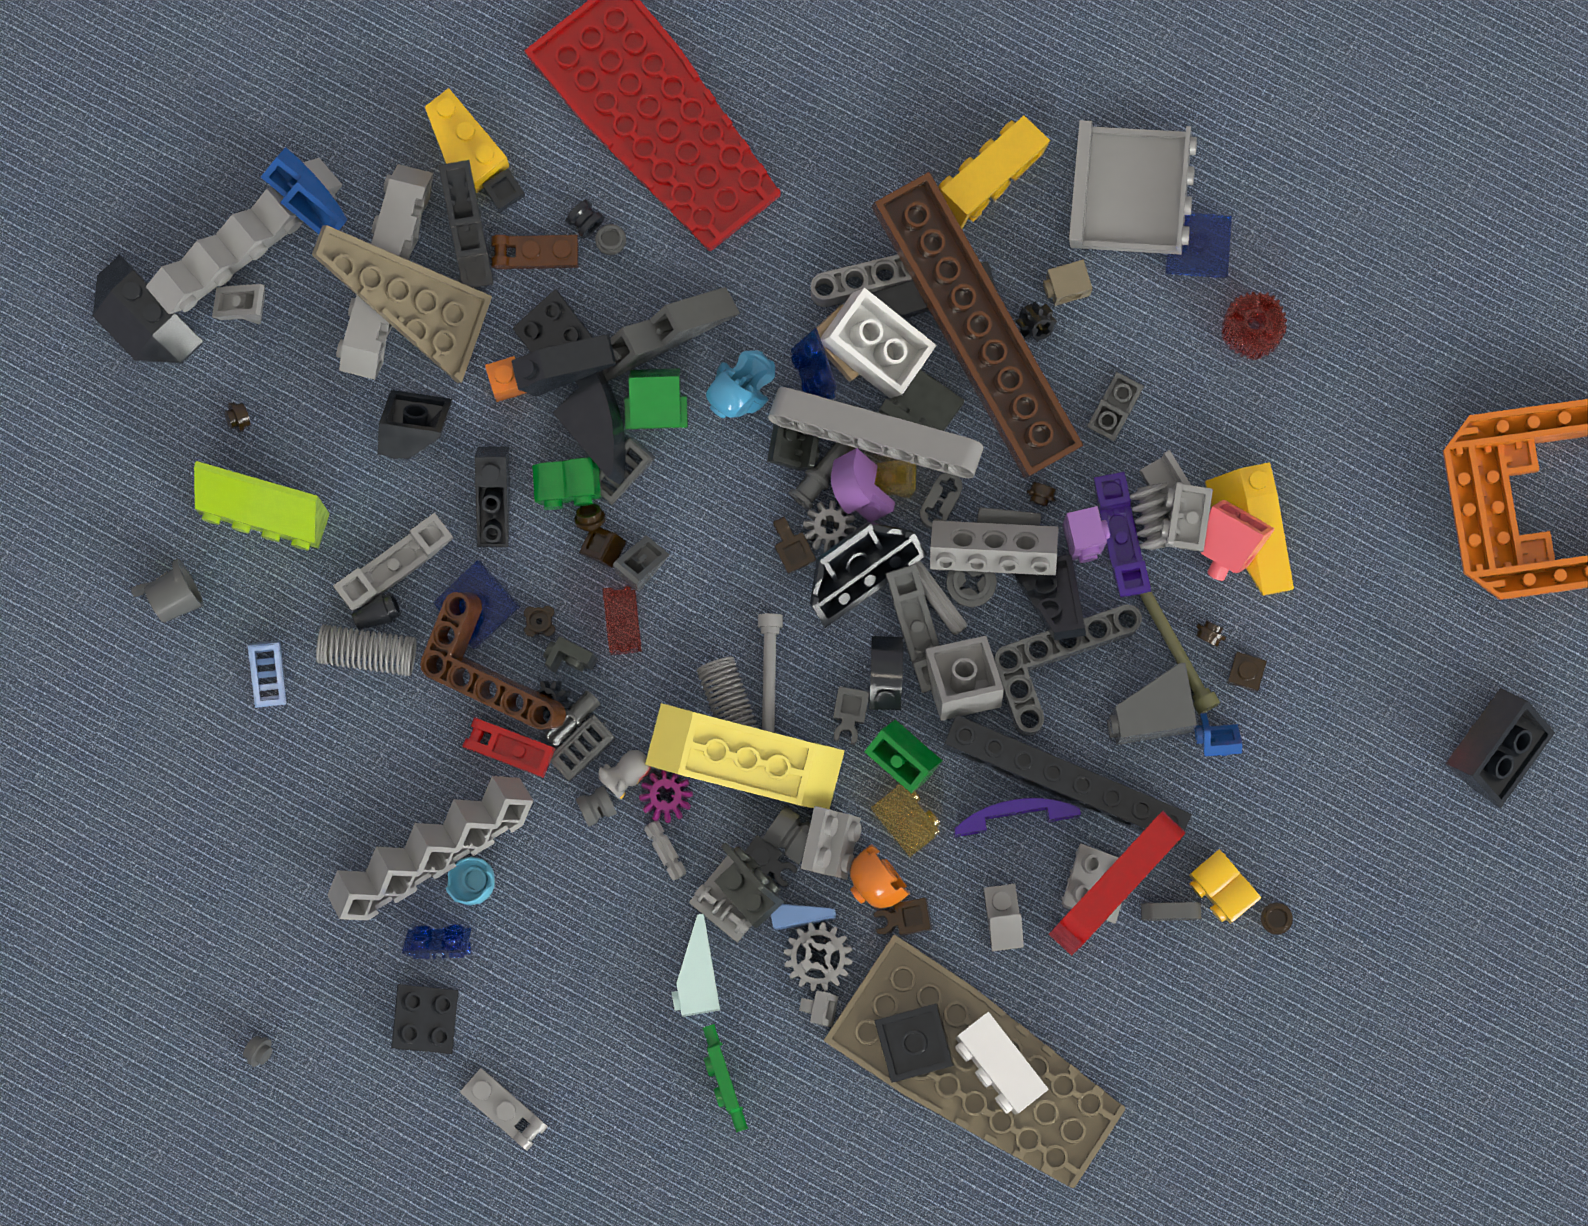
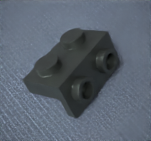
[767,424,820,471]

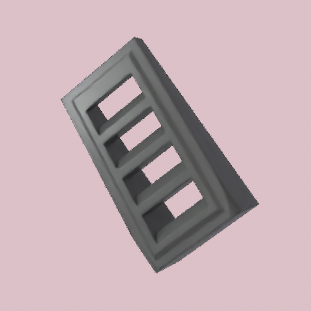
[599,437,656,505]
[550,714,616,782]

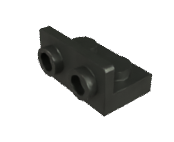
[543,636,598,673]

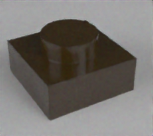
[1227,652,1267,692]

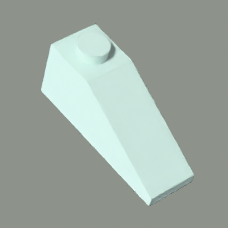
[672,914,720,1017]

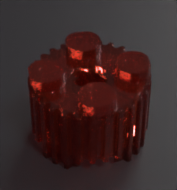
[1221,292,1287,360]

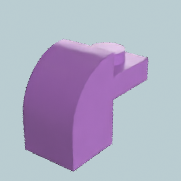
[831,448,895,522]

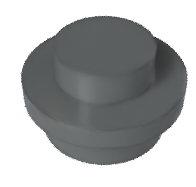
[595,224,626,255]
[243,1035,272,1067]

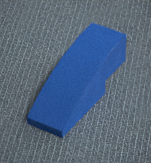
[261,147,347,234]

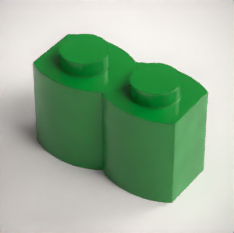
[532,458,601,510]

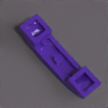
[1093,472,1151,598]
[953,798,1081,838]

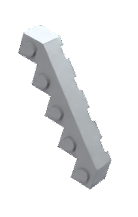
[146,158,342,314]
[336,164,433,380]
[327,776,533,920]

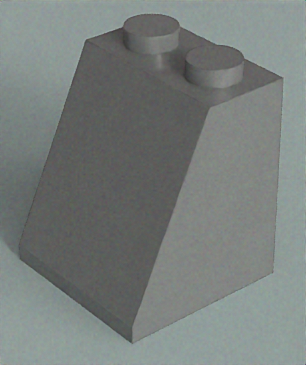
[1107,663,1197,745]

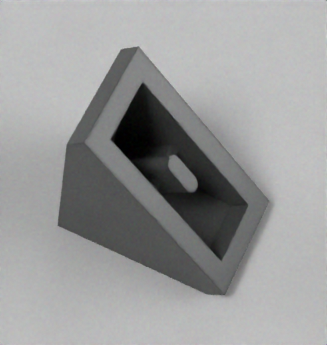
[613,535,670,592]

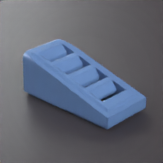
[248,640,287,708]
[771,904,836,931]

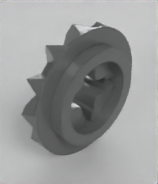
[946,570,997,608]

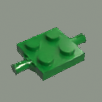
[702,1024,749,1133]

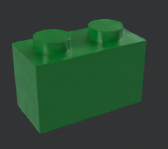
[864,719,943,794]

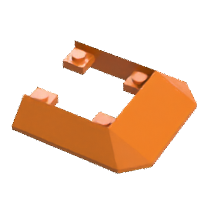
[1443,399,1588,600]

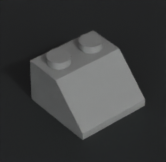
[925,636,1004,721]

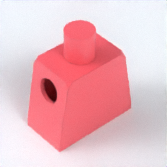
[1201,500,1275,581]

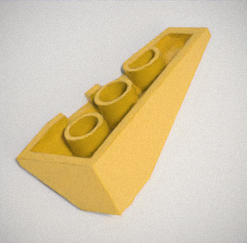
[1205,462,1294,596]

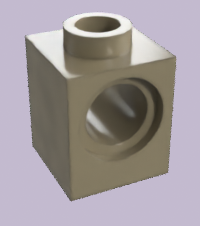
[1043,259,1093,306]

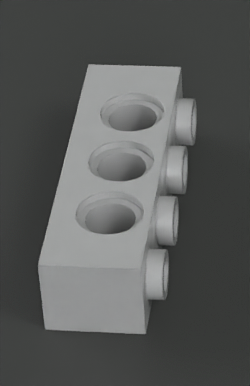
[930,520,1058,575]

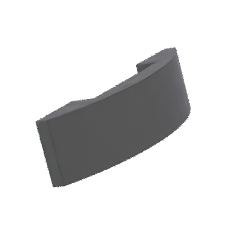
[885,564,940,693]

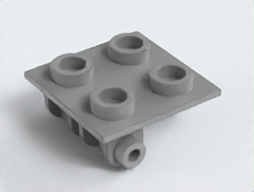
[1061,844,1122,924]
[689,855,778,943]

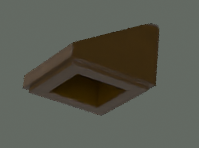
[579,528,626,568]

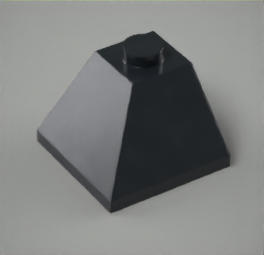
[377,390,452,459]

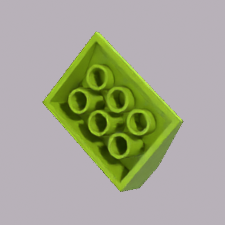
[194,461,330,551]

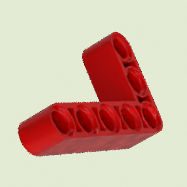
[1048,811,1186,956]

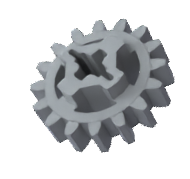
[784,922,852,992]

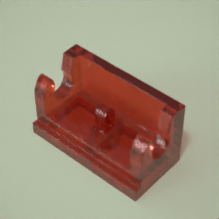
[602,586,642,655]

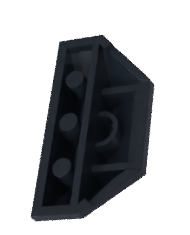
[93,254,204,364]
[810,521,927,628]

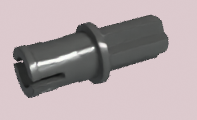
[545,690,601,746]

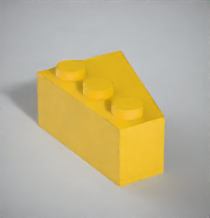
[425,88,509,193]

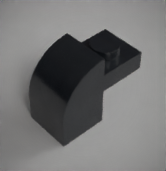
[869,636,903,710]

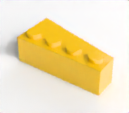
[938,116,1050,229]

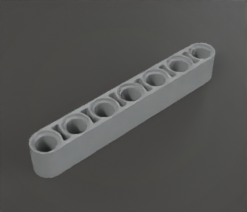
[768,387,984,478]

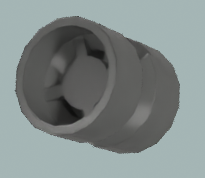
[763,806,811,865]

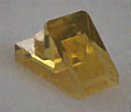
[874,460,916,499]

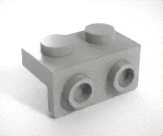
[1161,482,1213,552]

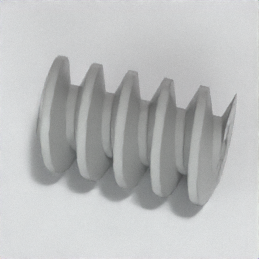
[1130,482,1171,550]

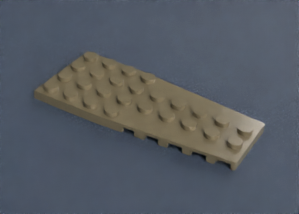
[823,934,1125,1188]

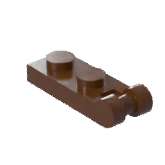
[491,235,579,269]

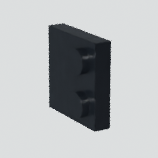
[874,1003,954,1083]

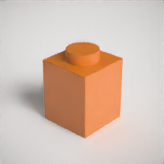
[485,356,525,402]

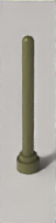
[1139,591,1221,715]

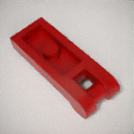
[462,718,555,778]

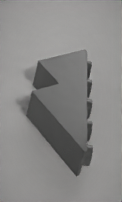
[602,287,740,381]

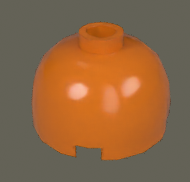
[850,844,910,909]

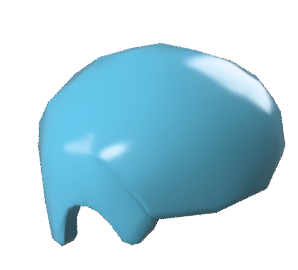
[446,856,495,906]

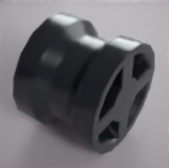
[565,199,605,239]

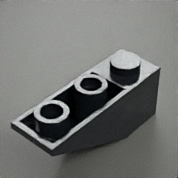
[475,447,510,547]

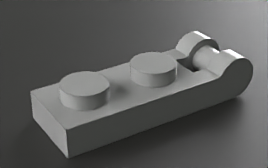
[460,1068,548,1151]

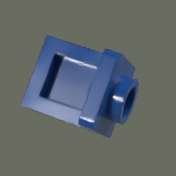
[1195,713,1242,757]

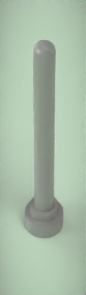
[758,614,783,733]

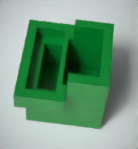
[624,368,688,429]

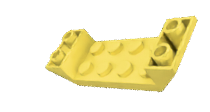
[645,703,845,809]

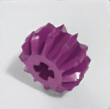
[639,770,693,823]

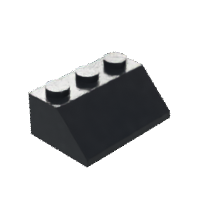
[1446,688,1555,808]

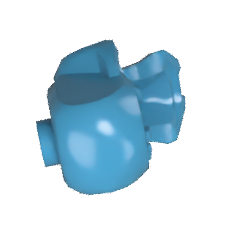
[706,350,775,418]

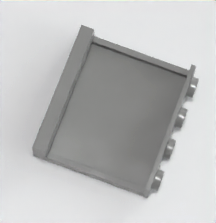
[1069,120,1197,255]

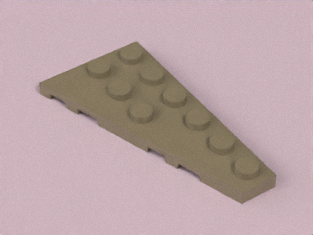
[312,225,492,383]

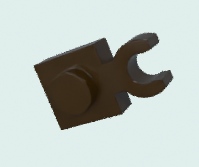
[874,898,933,936]

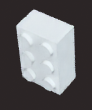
[818,288,937,398]
[955,1012,1049,1115]

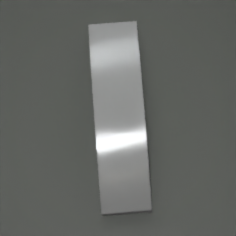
[333,513,453,611]

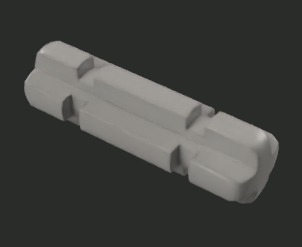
[644,821,686,880]

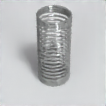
[316,624,417,676]
[696,656,758,728]

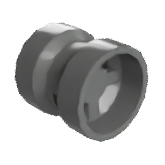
[575,785,617,827]

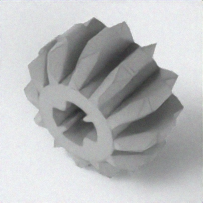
[803,500,856,553]

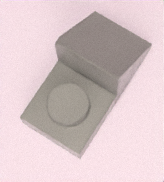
[212,284,265,324]
[983,884,1024,952]

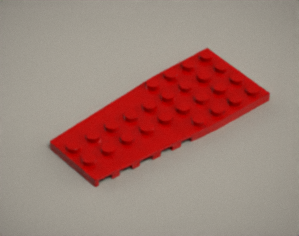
[524,0,781,251]

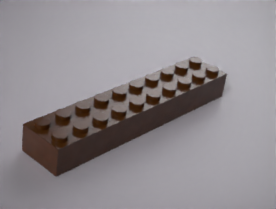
[871,172,1084,479]

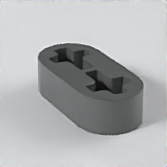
[920,473,963,530]
[1141,902,1202,921]

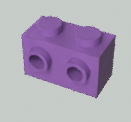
[1062,506,1110,563]

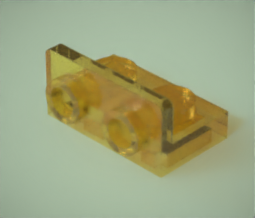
[870,783,941,858]

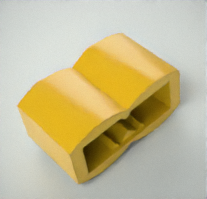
[1189,849,1261,924]

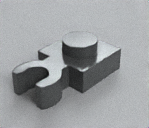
[833,686,870,745]

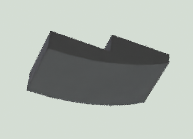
[1087,372,1144,441]

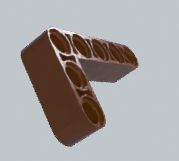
[420,592,566,730]

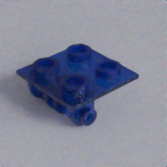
[791,328,837,400]
[402,925,472,959]

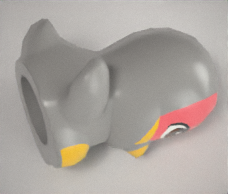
[598,750,651,800]

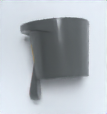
[131,558,204,623]

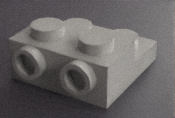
[801,806,861,880]

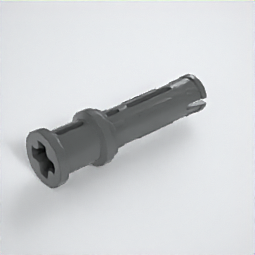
[788,442,855,510]

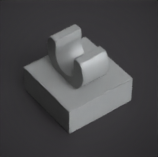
[799,991,839,1028]

